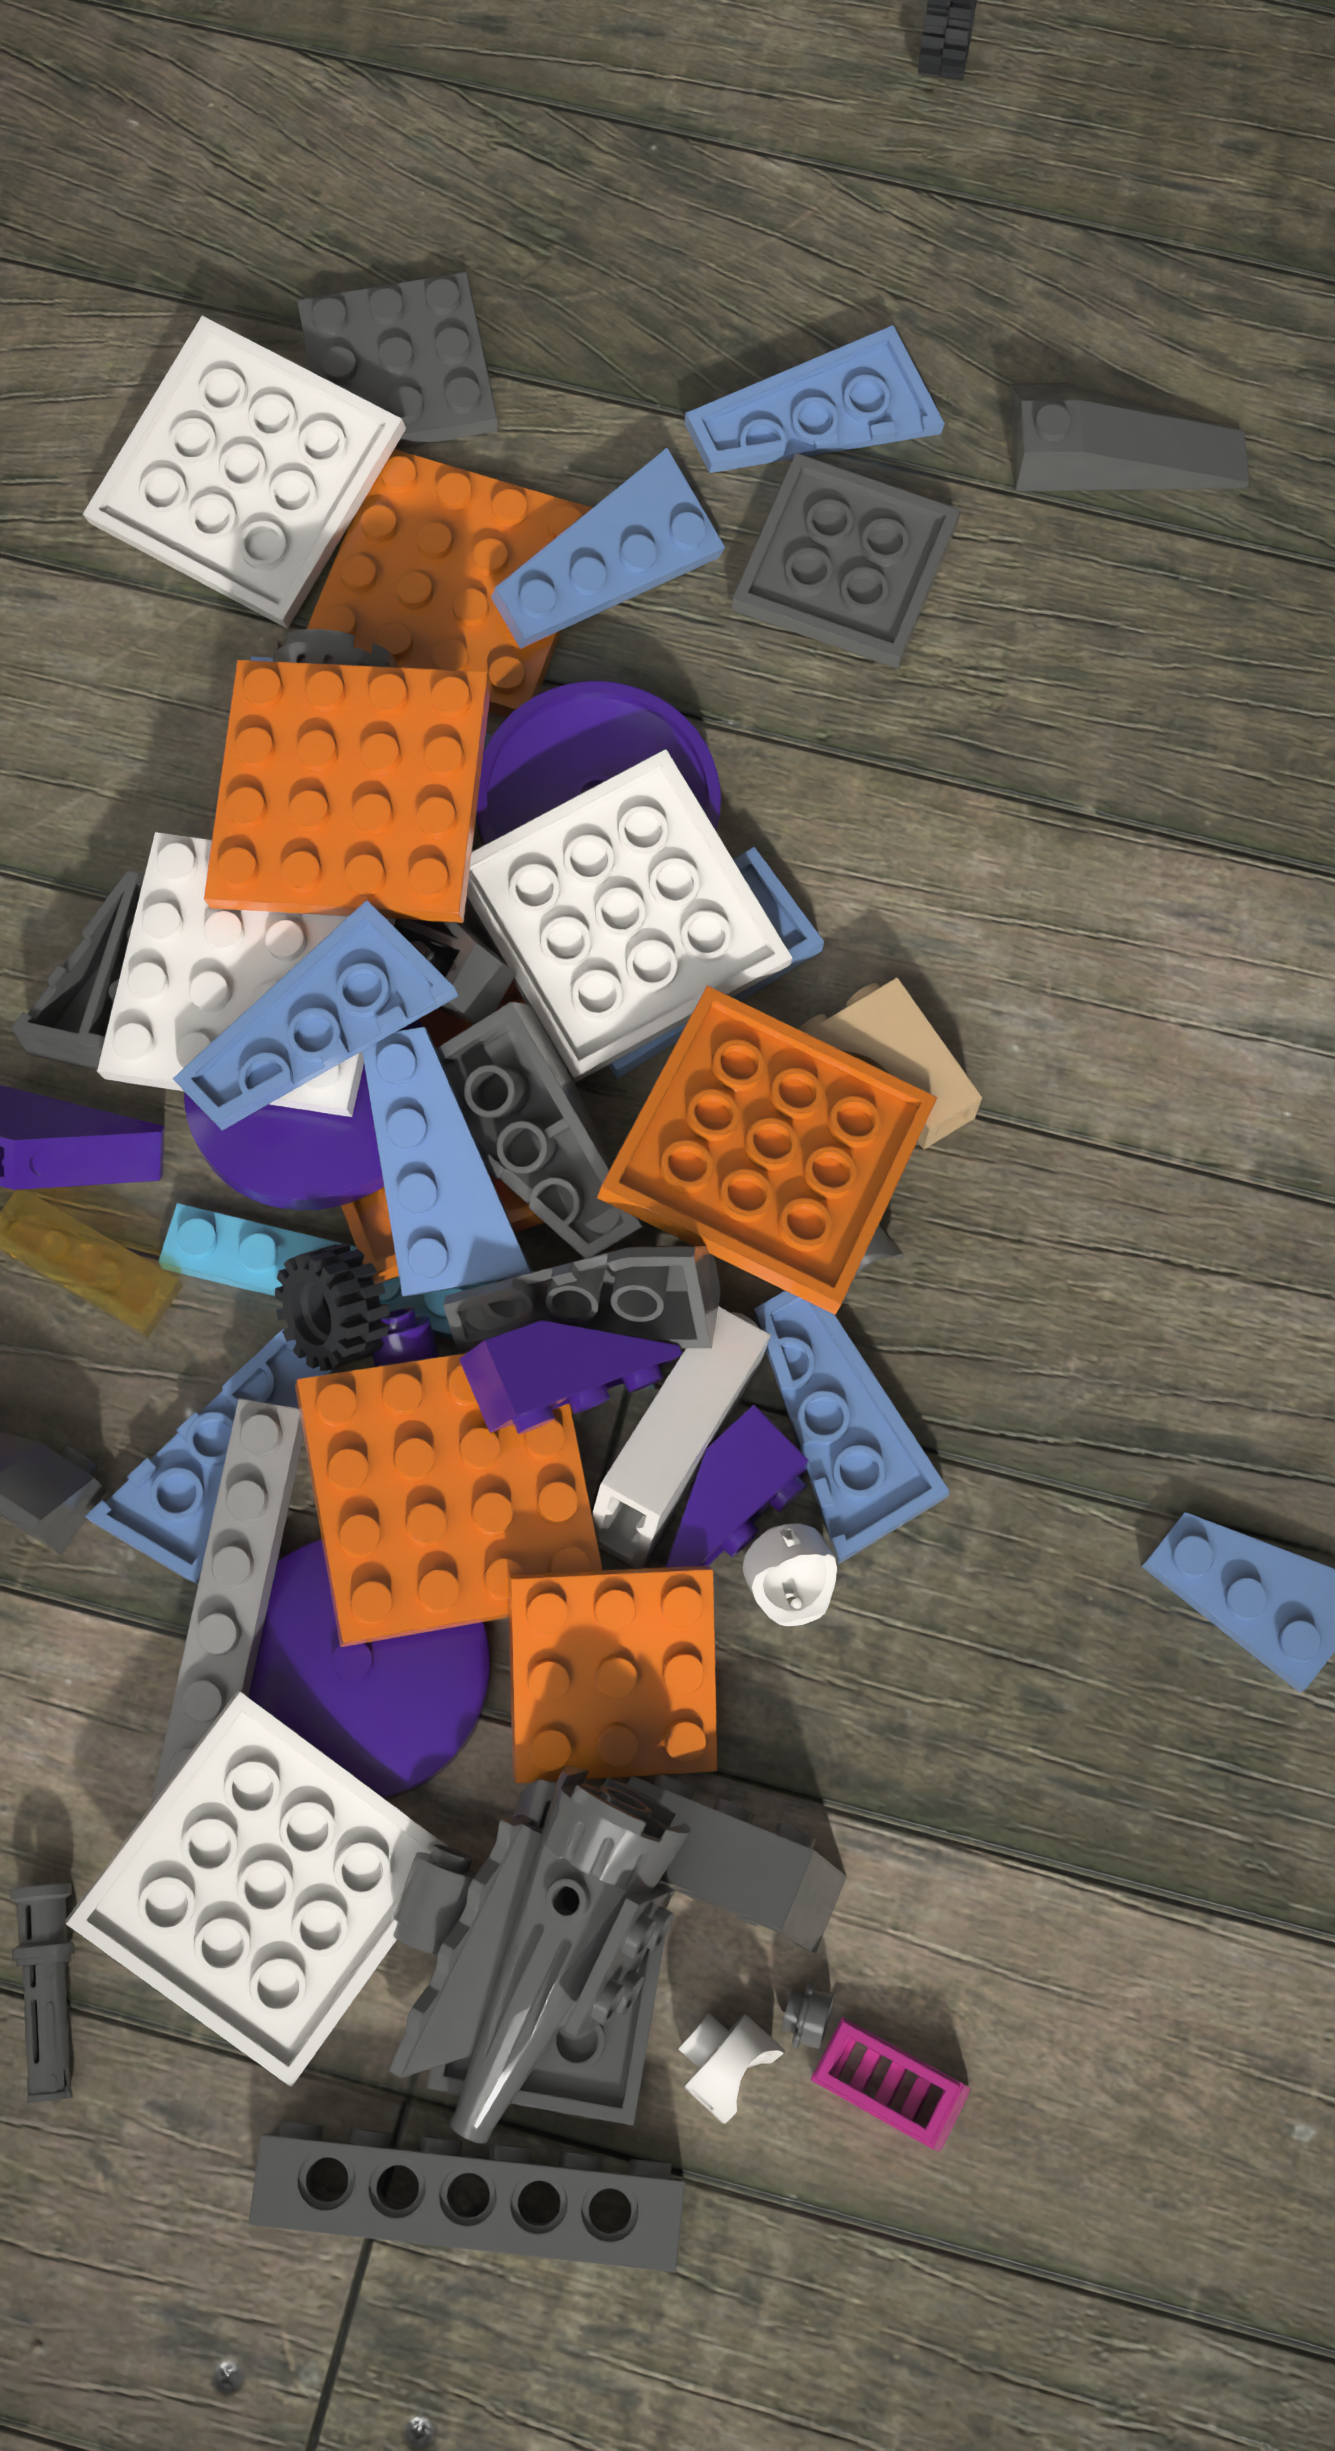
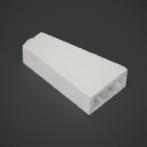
[592,1306,771,1569]

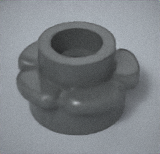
[782,1981,835,2050]

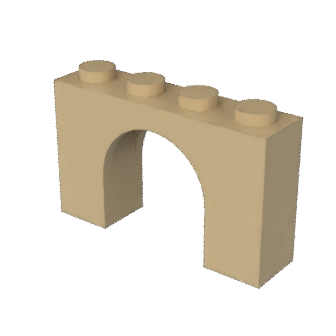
[798,977,982,1150]

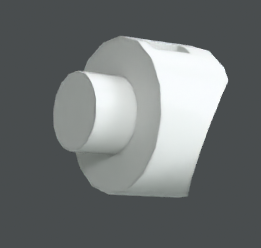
[742,1524,837,1626]
[678,2013,785,2124]

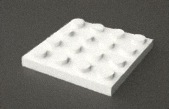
[83,316,406,629]
[466,749,792,1083]
[97,832,395,1117]
[65,1691,448,2087]

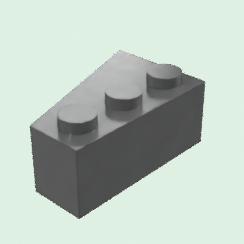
[11,870,145,1070]
[394,919,516,1025]
[627,1774,847,1953]

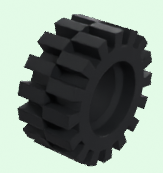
[918,0,977,81]
[275,1244,390,1371]

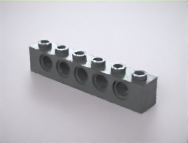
[248,2121,685,2272]

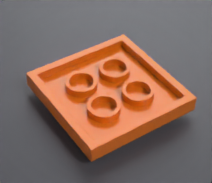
[508,1566,717,1783]

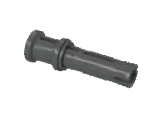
[9,1883,75,2103]

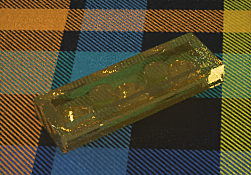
[0,1189,183,1339]

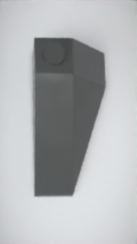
[1009,383,1249,491]
[436,1002,644,1259]
[443,1245,721,1349]
[0,1432,107,1555]

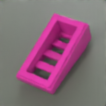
[810,2017,971,2152]

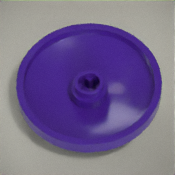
[476,681,721,846]
[184,1019,423,1210]
[248,1539,491,1800]

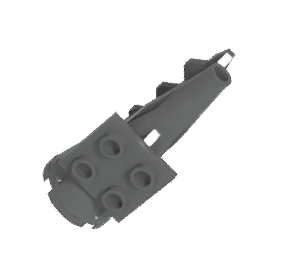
[389,1766,690,2144]

